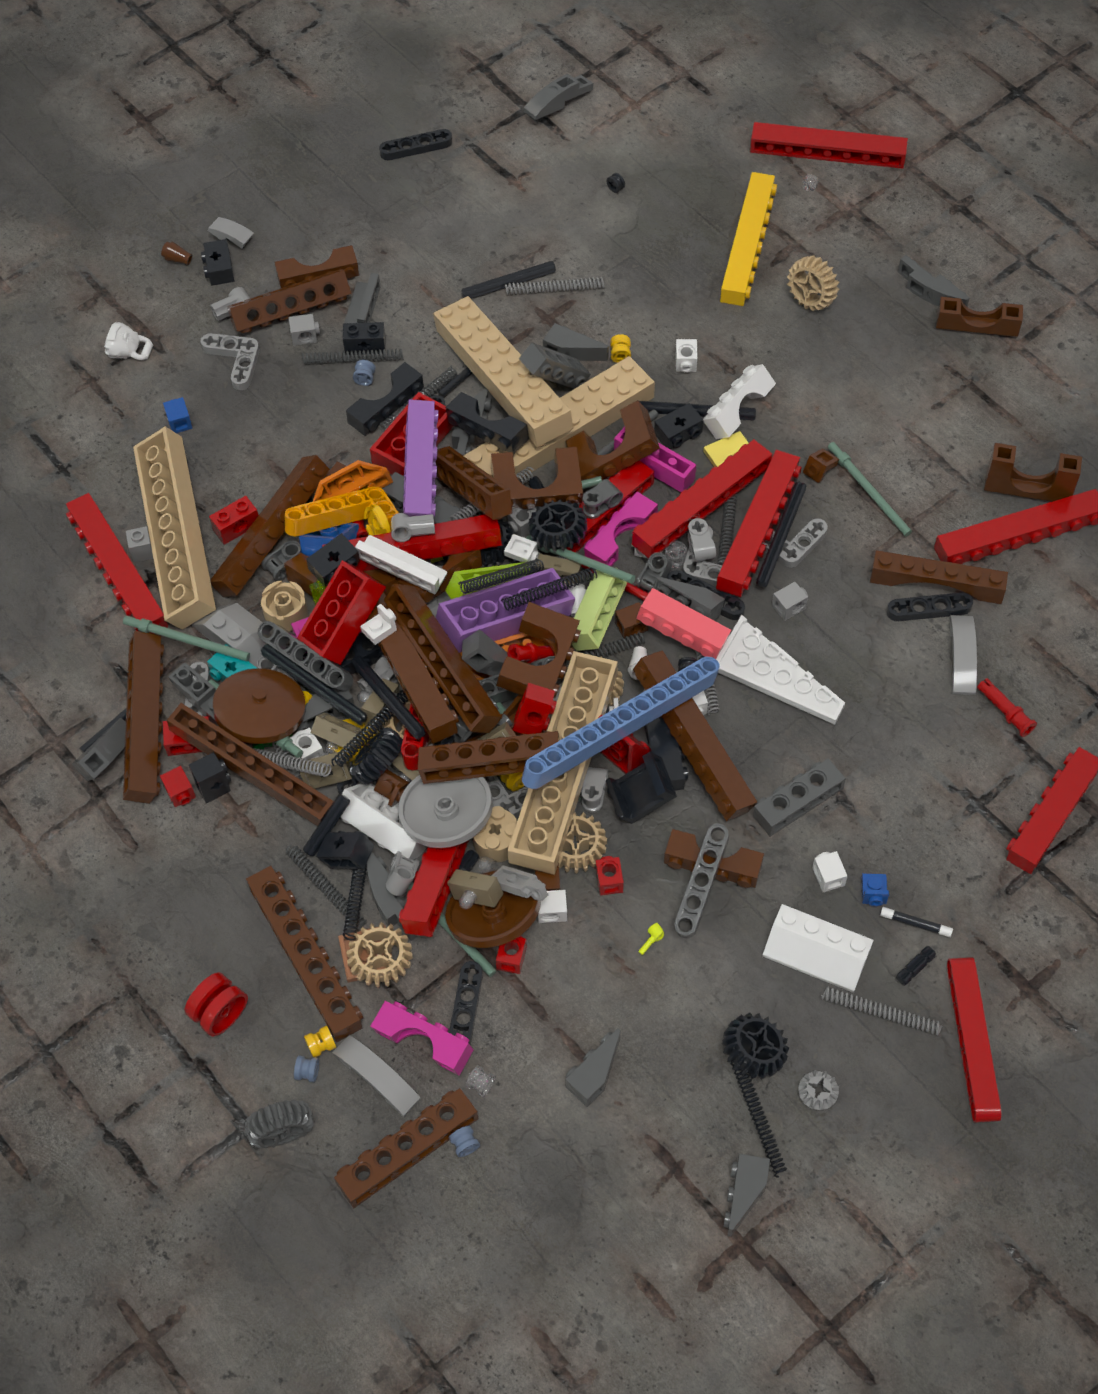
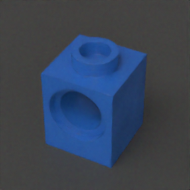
[163,397,193,433]

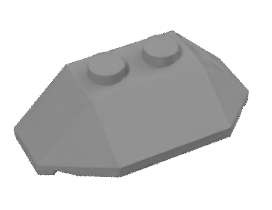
[192,603,267,667]

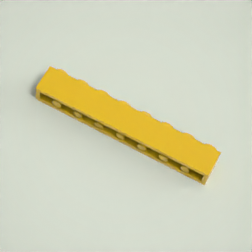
[720,172,777,306]

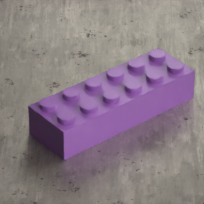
[403,400,438,517]
[436,568,575,652]

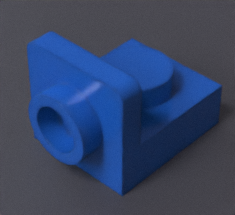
[861,873,889,906]

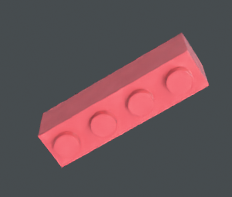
[636,588,731,659]

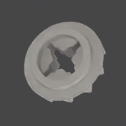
[798,1070,839,1110]

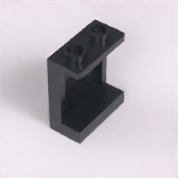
[606,752,677,824]

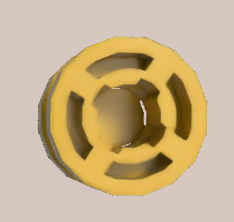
[610,334,631,363]
[304,1025,336,1057]

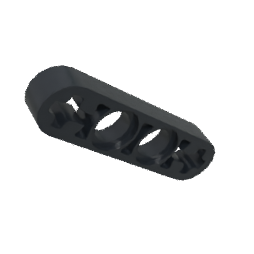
[379,129,452,161]
[667,570,745,620]
[887,592,973,621]
[449,961,483,1045]

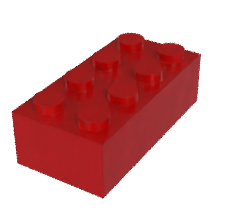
[370,392,453,476]
[297,560,386,665]

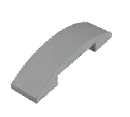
[950,615,977,695]
[332,1035,421,1117]

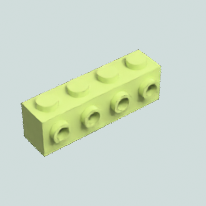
[572,570,627,651]

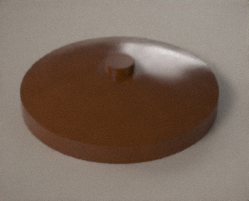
[213,668,305,744]
[445,870,541,948]

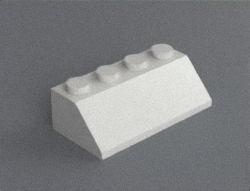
[341,783,427,860]
[762,904,873,993]

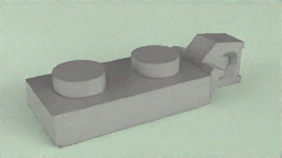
[491,865,549,901]

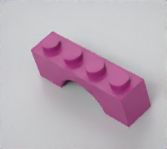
[584,492,658,567]
[370,1001,474,1076]

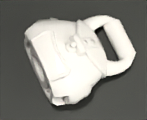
[104,322,153,360]

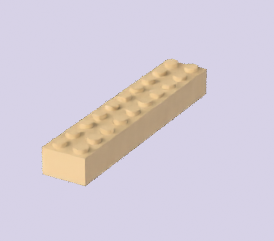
[433,296,574,447]
[464,356,655,480]
[133,426,216,629]
[508,651,618,875]

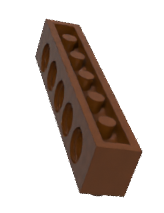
[227,269,352,333]
[435,446,512,520]
[418,731,560,784]
[334,1088,479,1209]

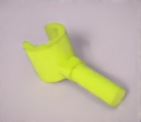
[638,923,664,955]

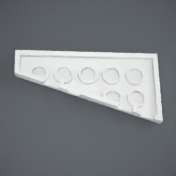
[716,615,845,725]

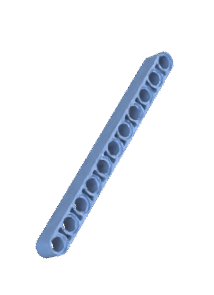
[522,657,720,789]

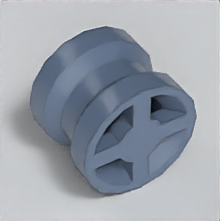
[353,360,376,386]
[294,1055,319,1083]
[449,1126,480,1157]

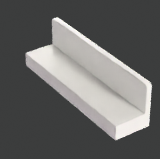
[355,535,447,594]

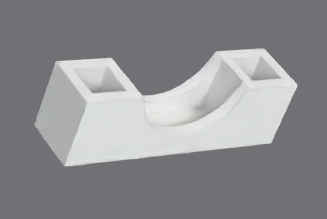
[703,364,776,439]

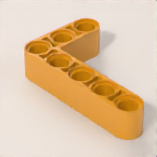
[285,487,398,536]

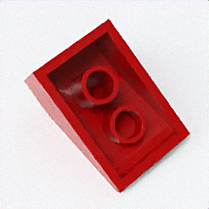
[598,714,650,774]

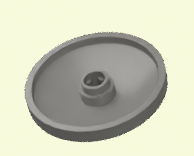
[398,775,493,848]

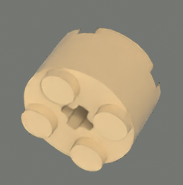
[261,581,308,632]
[473,806,517,862]

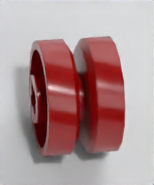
[184,972,248,1037]

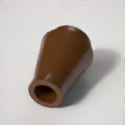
[161,241,193,265]

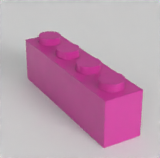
[614,426,696,492]

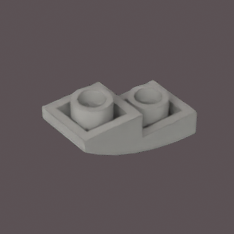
[207,217,254,249]

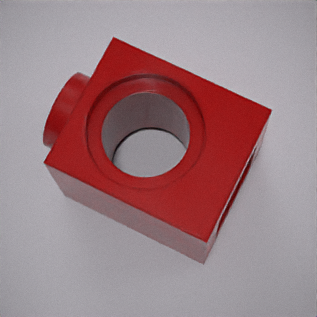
[160,766,196,807]
[596,856,624,896]
[496,935,527,974]

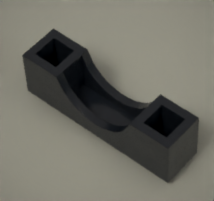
[346,362,424,436]
[445,392,529,455]

